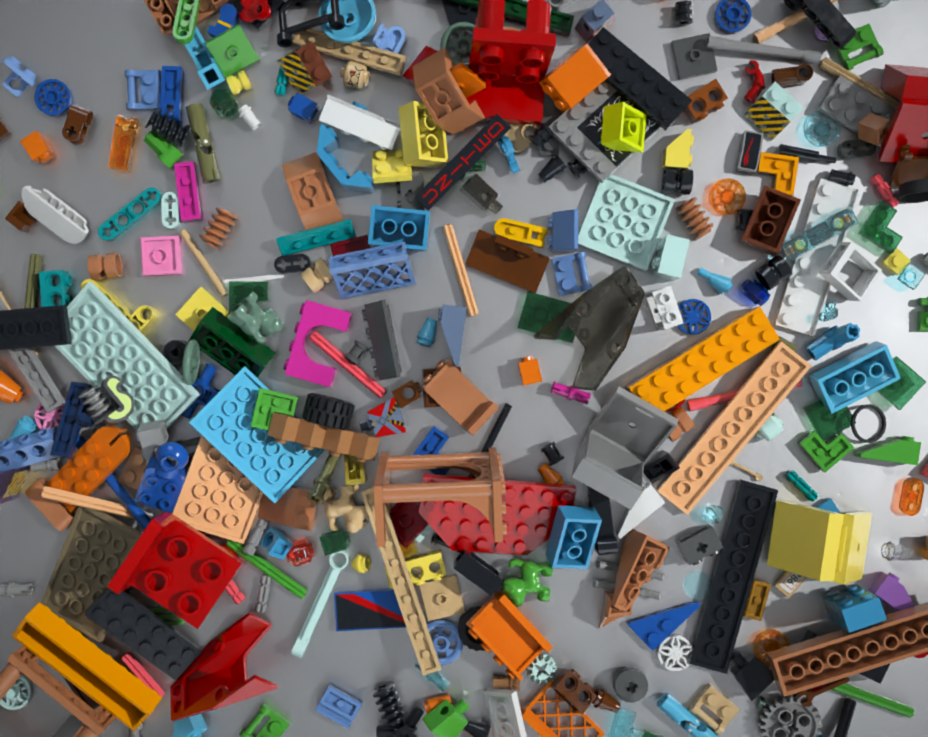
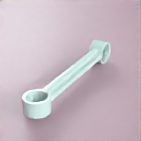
[291,549,349,658]

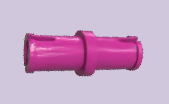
[551,381,591,405]

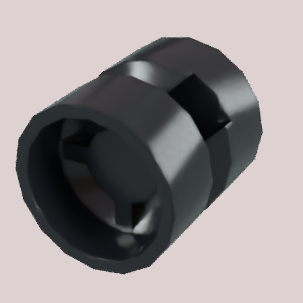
[661,167,693,195]
[755,255,792,290]
[163,340,188,365]

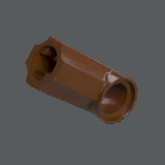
[771,64,813,86]

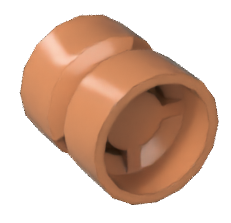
[87,252,123,280]
[668,407,695,442]

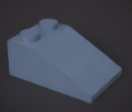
[437,304,467,366]

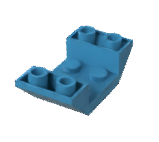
[317,124,375,193]

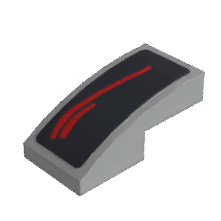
[737,130,763,174]

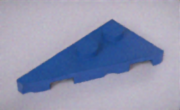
[627,601,701,651]

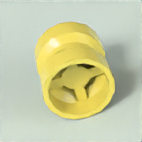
[226,70,252,96]

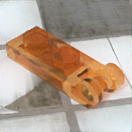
[108,115,139,172]

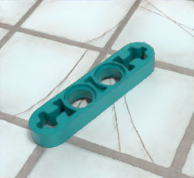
[98,187,162,241]

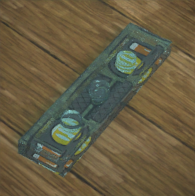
[782,206,859,261]

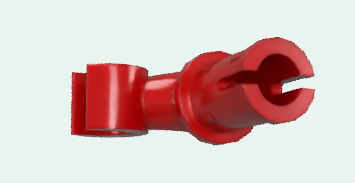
[744,60,766,104]

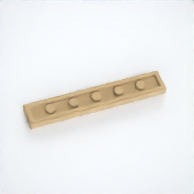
[293,29,407,76]

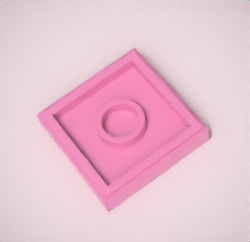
[140,235,182,276]

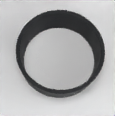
[898,178,928,203]

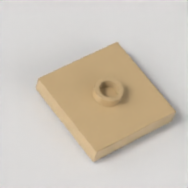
[419,574,465,621]

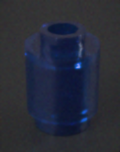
[741,278,770,306]

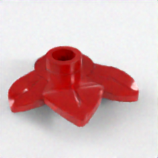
[238,0,271,23]

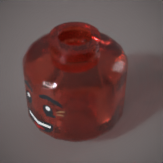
[286,540,315,567]

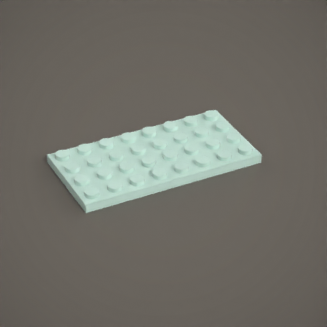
[55,282,200,431]

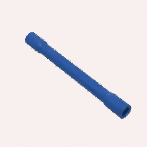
[76,436,151,530]

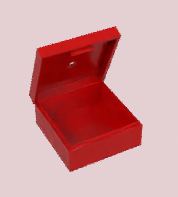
[878,64,928,163]

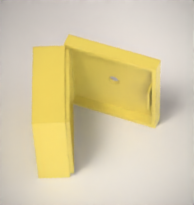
[767,500,872,585]

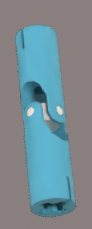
[657,693,719,737]

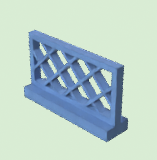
[329,241,415,299]

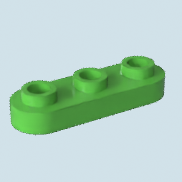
[172,0,200,44]

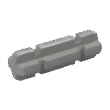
[243,519,269,556]
[255,574,272,612]

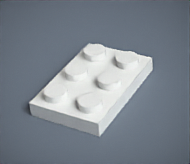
[484,689,527,737]

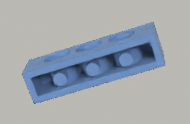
[0,427,57,473]

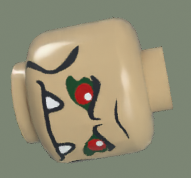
[340,61,370,90]

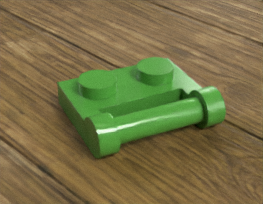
[835,24,884,70]
[239,703,291,737]

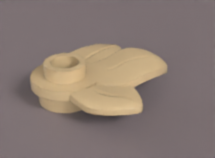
[505,124,537,153]

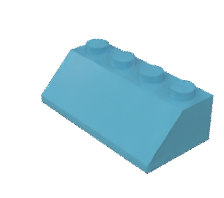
[808,341,901,414]

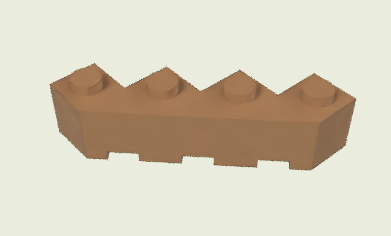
[268,413,380,463]

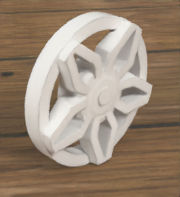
[657,634,693,671]

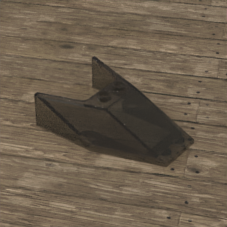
[533,266,645,391]

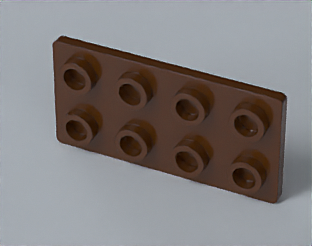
[465,230,549,293]

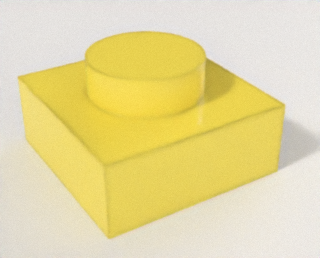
[881,248,911,275]

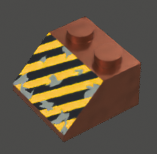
[277,41,333,94]

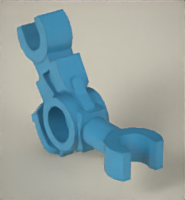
[498,135,520,173]

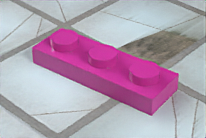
[174,161,202,222]

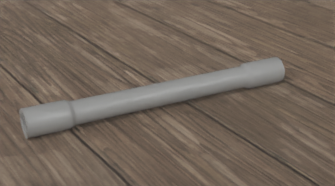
[705,36,821,63]

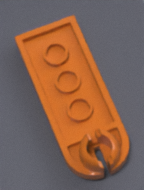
[47,425,132,513]

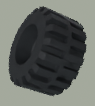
[302,393,355,430]

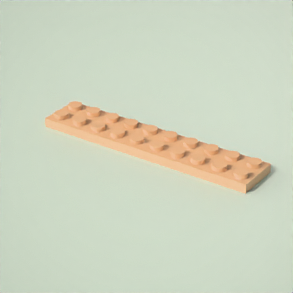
[657,341,812,515]

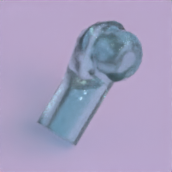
[819,302,838,322]

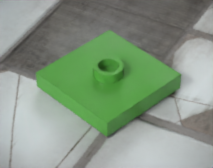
[205,24,259,77]

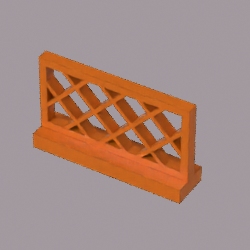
[521,681,605,737]

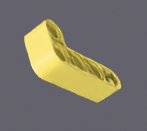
[80,279,159,334]

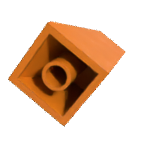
[539,43,611,112]

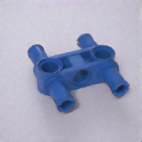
[181,363,220,419]

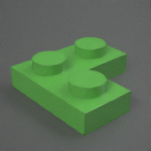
[250,388,298,431]
[798,431,854,473]

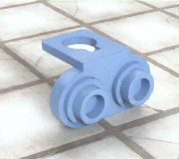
[373,24,406,54]
[2,55,36,97]

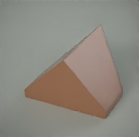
[599,592,633,629]

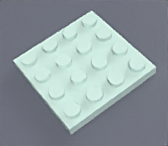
[578,174,675,272]

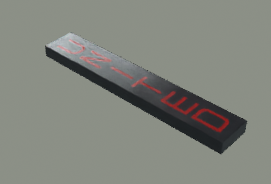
[415,114,511,211]

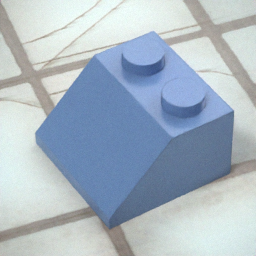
[548,209,578,253]

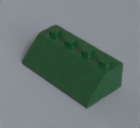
[188,307,276,378]

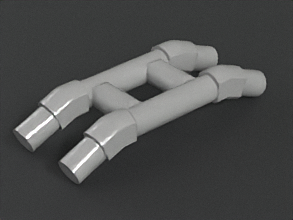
[593,561,665,600]

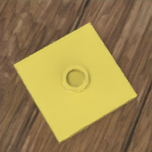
[175,287,230,331]

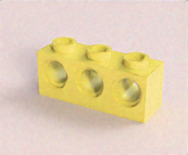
[385,549,447,589]

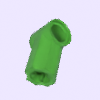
[143,130,183,168]

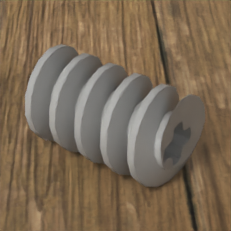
[78,384,116,427]

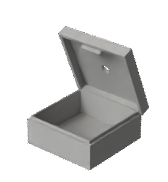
[571,386,679,510]

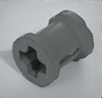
[345,340,369,365]

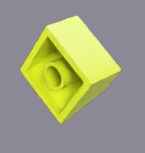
[601,102,646,153]

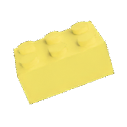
[398,101,449,169]

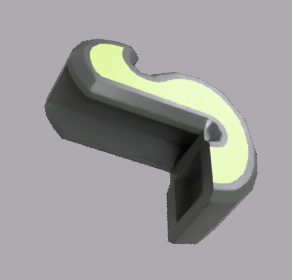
[100,375,135,425]

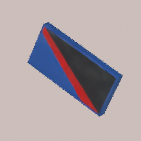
[334,589,406,631]

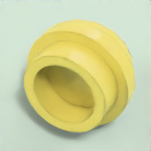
[350,554,371,573]

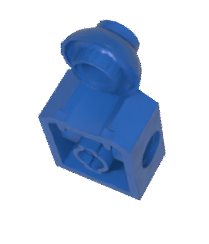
[134,442,189,513]

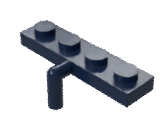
[50,381,94,459]

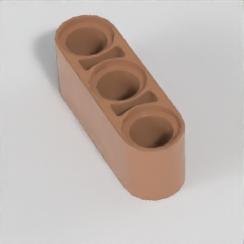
[25,478,76,532]

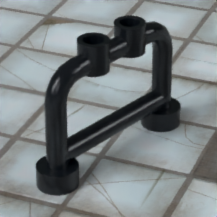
[277,0,345,48]

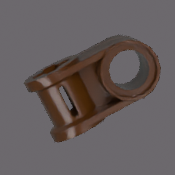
[62,105,93,145]

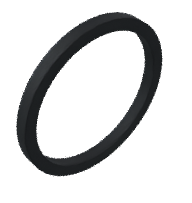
[851,404,886,443]

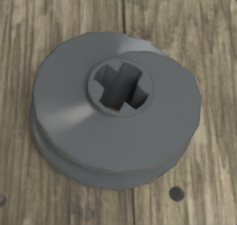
[613,667,648,703]

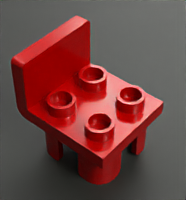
[466,0,556,126]
[107,512,244,629]

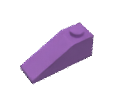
[868,572,914,611]

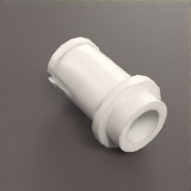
[238,105,262,131]

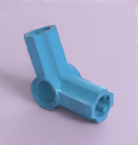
[806,323,860,360]

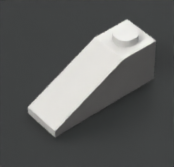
[615,483,665,539]

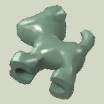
[227,291,283,344]

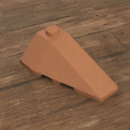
[612,529,670,612]

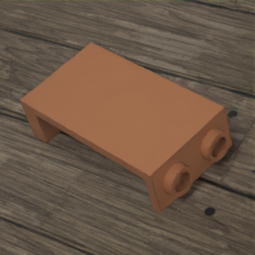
[420,359,499,435]

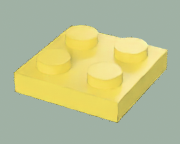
[372,149,412,183]

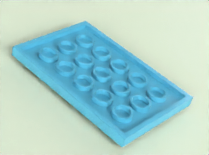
[188,366,325,503]

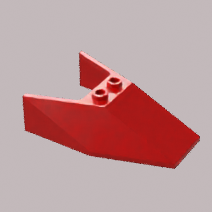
[170,613,278,721]

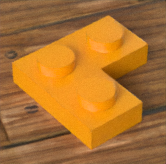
[757,152,799,196]

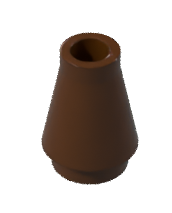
[592,689,621,713]

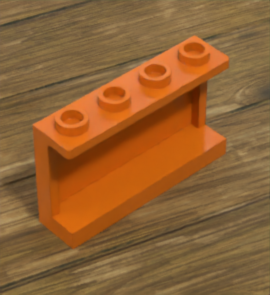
[466,591,553,681]

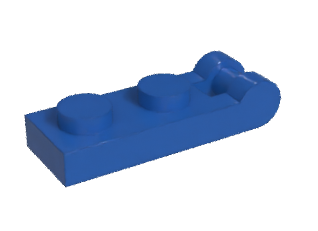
[160,66,183,122]

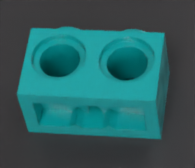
[39,270,73,307]

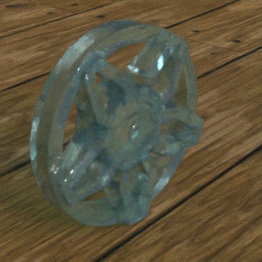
[804,110,841,147]

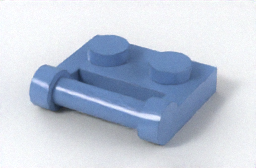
[125,69,161,111]
[552,252,593,296]

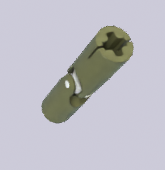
[186,103,220,183]

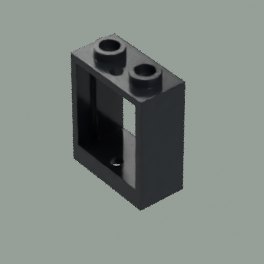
[453,550,503,596]

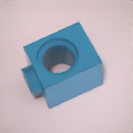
[260,527,293,560]

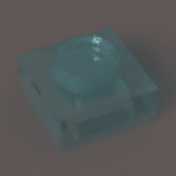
[897,263,926,290]

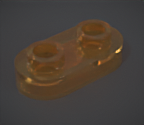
[899,477,925,516]

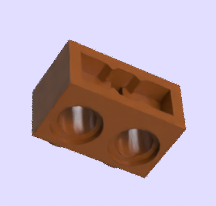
[684,79,728,123]

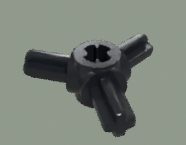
[376,706,424,737]

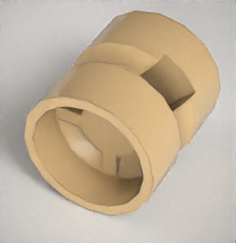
[300,257,334,293]

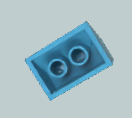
[368,205,430,250]

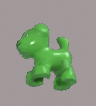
[502,558,553,607]

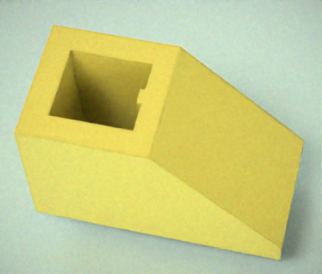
[662,129,694,171]

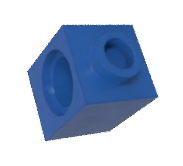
[288,92,320,124]

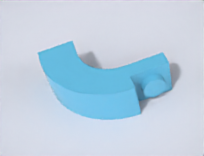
[184,27,225,90]

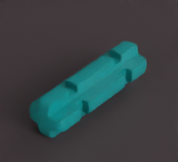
[274,67,288,96]
[785,470,819,502]

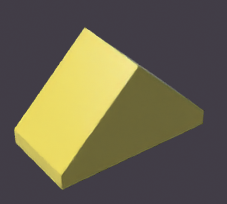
[344,454,368,486]

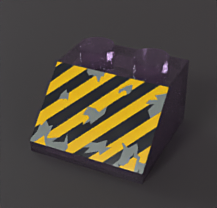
[0,466,30,504]

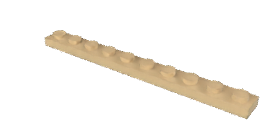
[361,487,442,676]

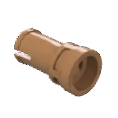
[493,675,520,691]

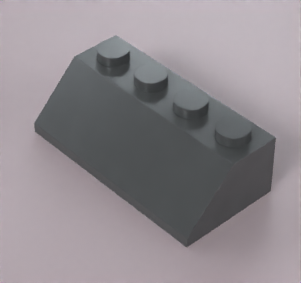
[362,299,403,381]

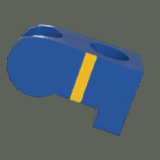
[207,4,239,38]

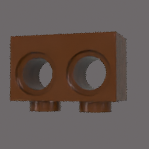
[550,669,597,714]

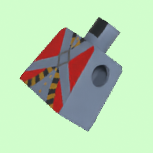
[575,0,615,43]
[359,397,407,437]

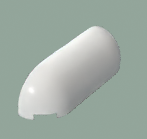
[21,186,89,244]

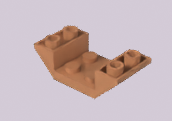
[144,0,229,36]
[413,47,485,135]
[282,152,344,230]

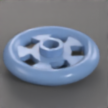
[427,620,464,665]

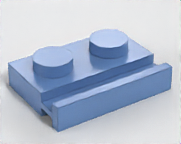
[315,684,362,729]

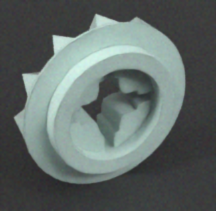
[526,653,557,685]

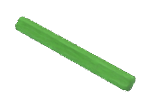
[226,540,307,599]
[831,683,914,718]

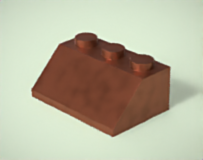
[741,185,801,257]

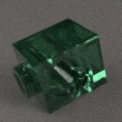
[319,528,351,556]

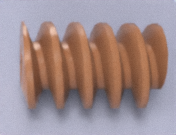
[675,197,714,241]
[199,207,239,251]

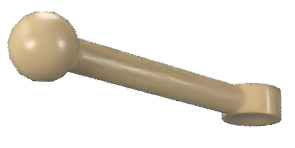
[730,460,763,481]

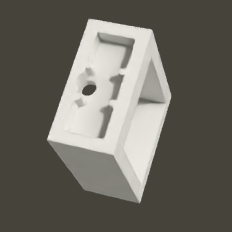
[819,242,882,301]
[644,286,683,331]

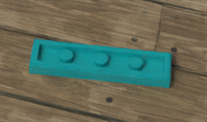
[276,219,356,256]

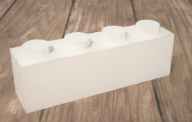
[319,94,400,150]

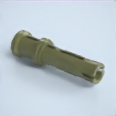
[307,454,342,504]

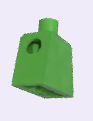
[422,698,470,737]

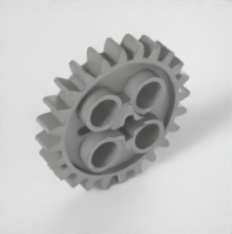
[758,694,823,737]

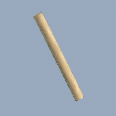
[179,229,228,297]

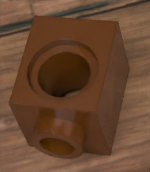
[392,380,423,408]

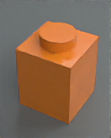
[20,131,56,164]
[518,356,542,386]

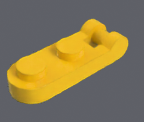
[494,218,548,248]

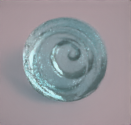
[703,505,723,524]

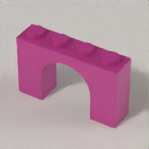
[283,300,353,387]

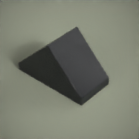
[644,450,680,484]

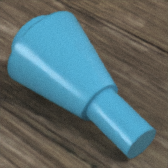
[698,267,733,295]

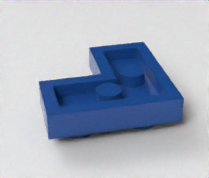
[413,426,450,475]

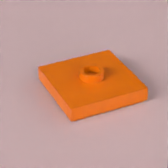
[450,62,486,98]

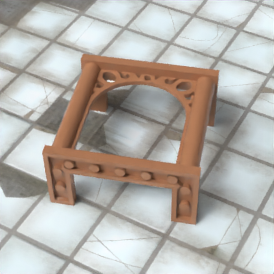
[373,448,507,547]
[0,646,116,737]

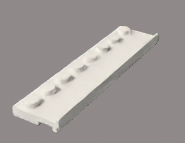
[773,178,860,337]

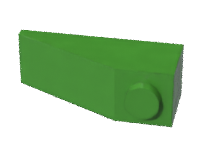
[854,436,921,465]

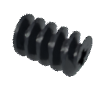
[145,108,190,148]
[373,681,406,726]

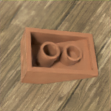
[257,485,318,531]

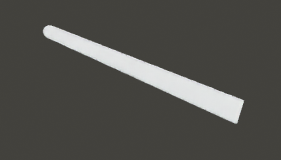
[223,274,284,287]

